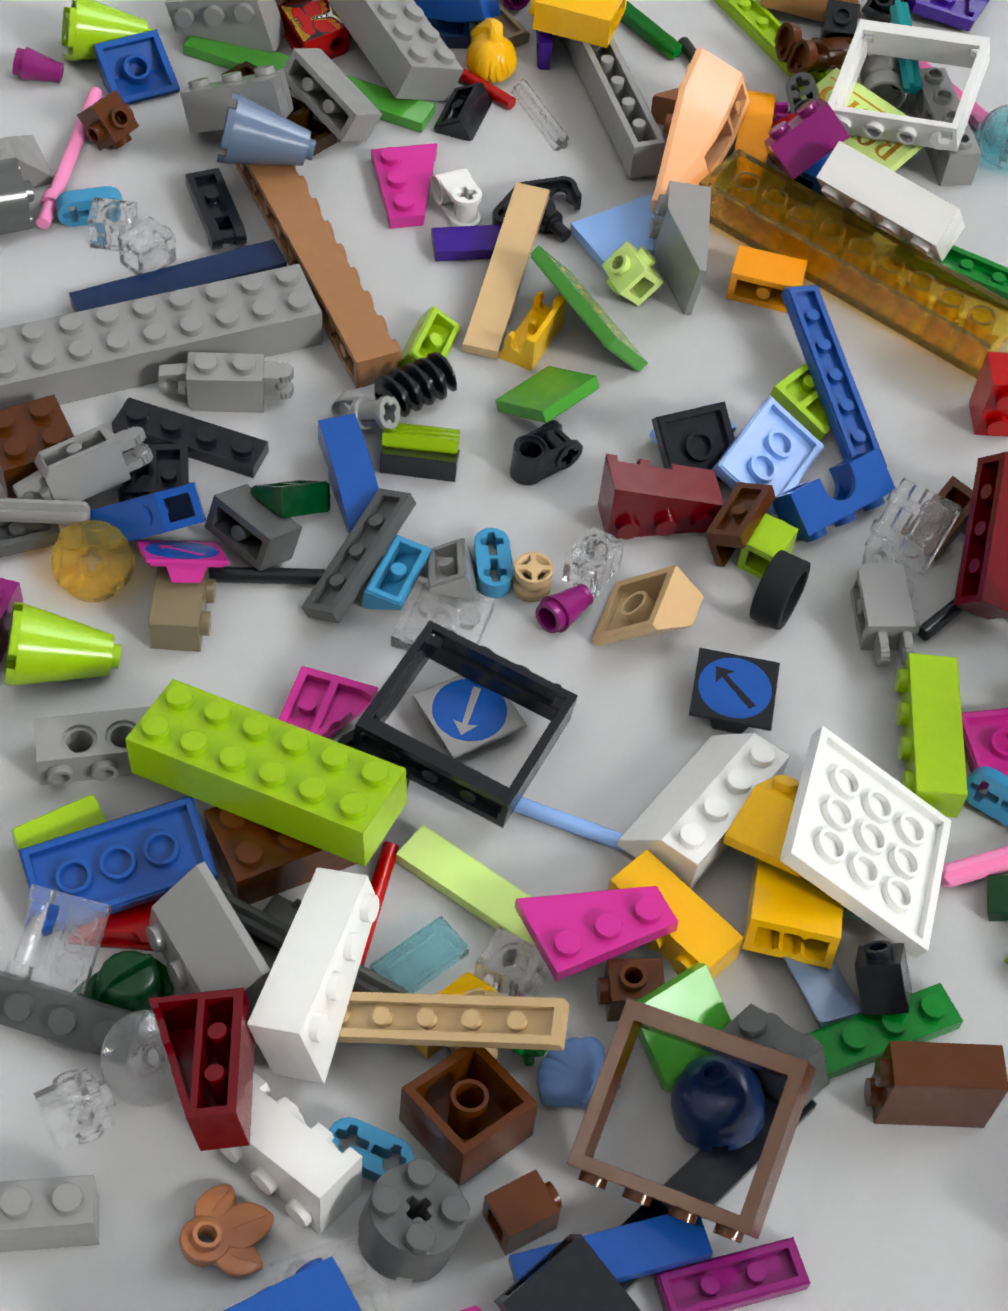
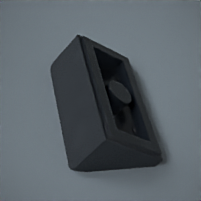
[433,82,492,141]
[379,446,460,482]

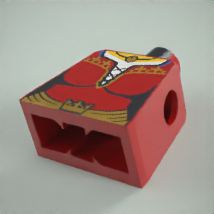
[280,0,350,59]

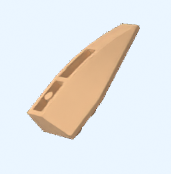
[651,48,750,217]

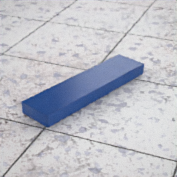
[508,1214,713,1283]

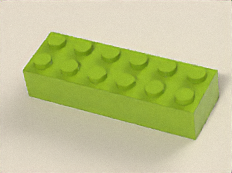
[125,679,407,867]

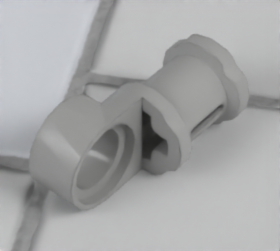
[331,389,400,430]

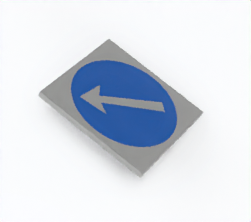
[413,675,527,759]

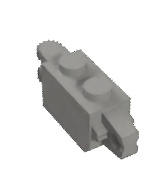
[158,352,294,413]
[12,424,154,501]
[850,547,920,667]

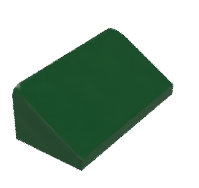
[250,480,330,518]

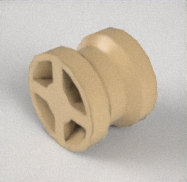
[512,552,554,602]

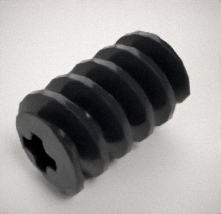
[374,352,457,417]

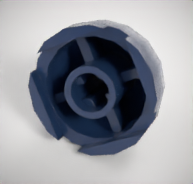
[671,1054,766,1152]

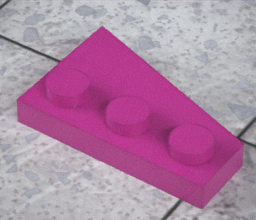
[371,143,437,229]
[515,886,678,982]

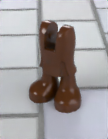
[775,22,869,74]

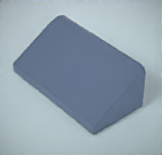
[782,956,862,1028]

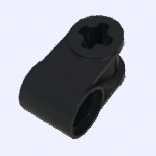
[510,420,583,485]

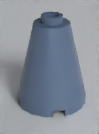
[217,92,316,166]

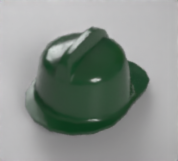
[73,951,173,1024]

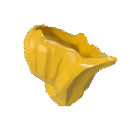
[466,17,517,84]

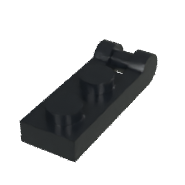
[185,168,247,250]

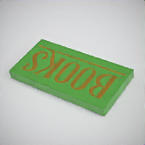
[530,245,648,372]

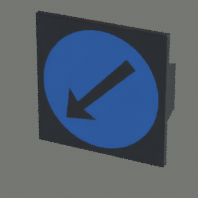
[689,648,780,734]

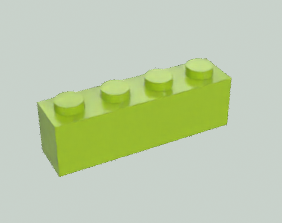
[894,653,968,818]

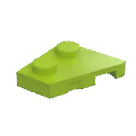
[770,363,830,442]

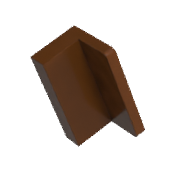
[705,482,776,567]

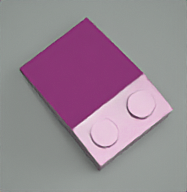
[764,99,850,180]

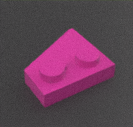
[279,666,378,739]

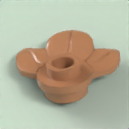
[179,1184,274,1277]

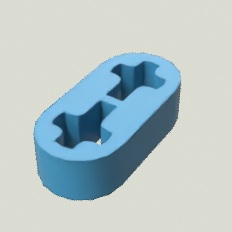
[55,186,125,227]
[473,528,513,599]
[966,766,1008,826]
[329,1117,414,1182]

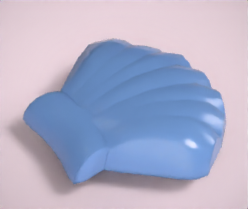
[537,1036,621,1111]

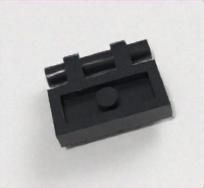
[118,443,189,502]

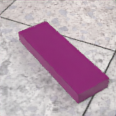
[653,1237,811,1311]

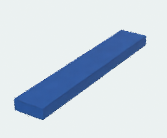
[781,285,887,467]

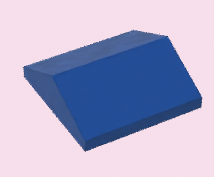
[93,29,180,105]

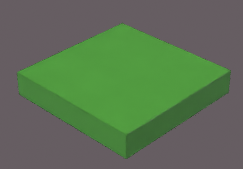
[495,366,600,423]
[637,962,731,1092]

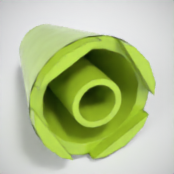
[61,0,153,61]
[4,601,121,686]

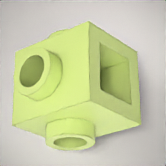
[601,241,664,306]

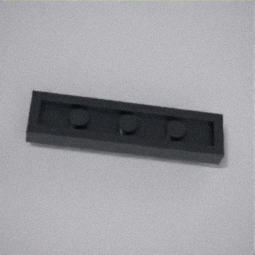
[112,397,269,478]

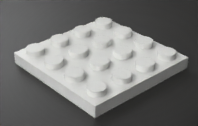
[780,726,952,958]

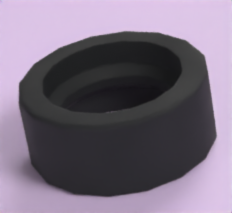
[750,550,811,630]

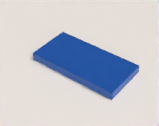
[18,796,219,937]

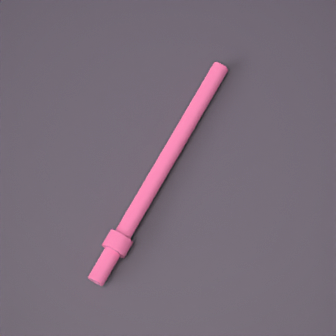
[36,87,103,229]

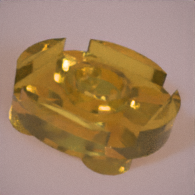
[51,520,135,602]

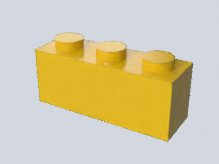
[608,849,744,979]

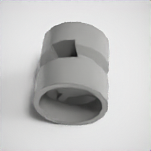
[860,54,905,109]

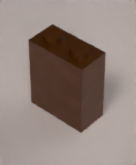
[864,1041,1008,1128]

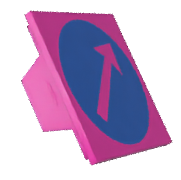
[136,540,229,583]

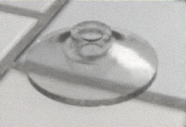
[100,1010,178,1107]

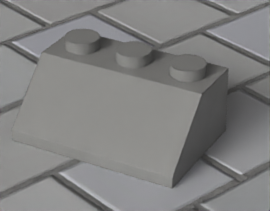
[146,862,271,1011]

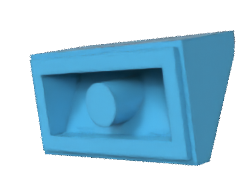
[362,535,432,610]

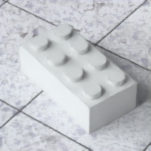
[816,141,965,262]

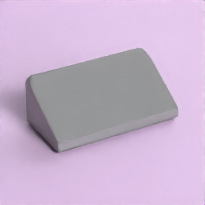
[428,538,477,600]

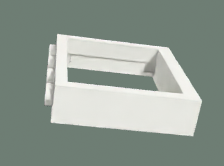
[828,19,990,152]

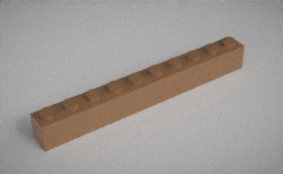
[235,164,402,389]

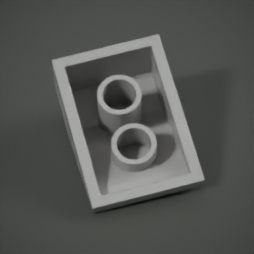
[649,181,711,315]

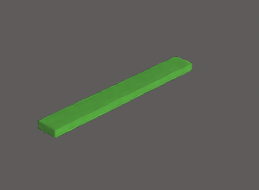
[183,36,435,133]

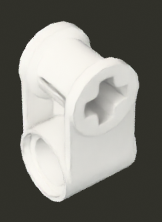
[430,167,482,227]

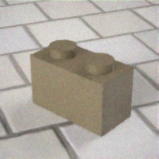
[148,566,216,652]

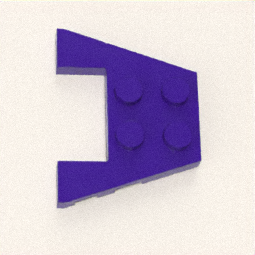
[907,0,990,31]

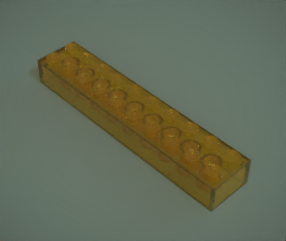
[699,149,1008,379]

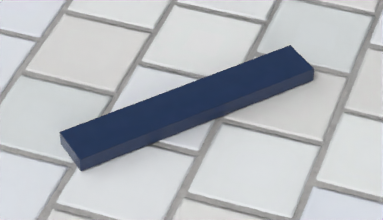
[69,239,287,312]

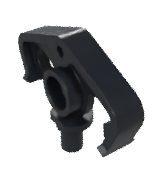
[492,176,582,242]

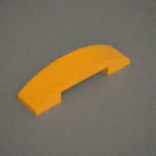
[730,89,776,183]

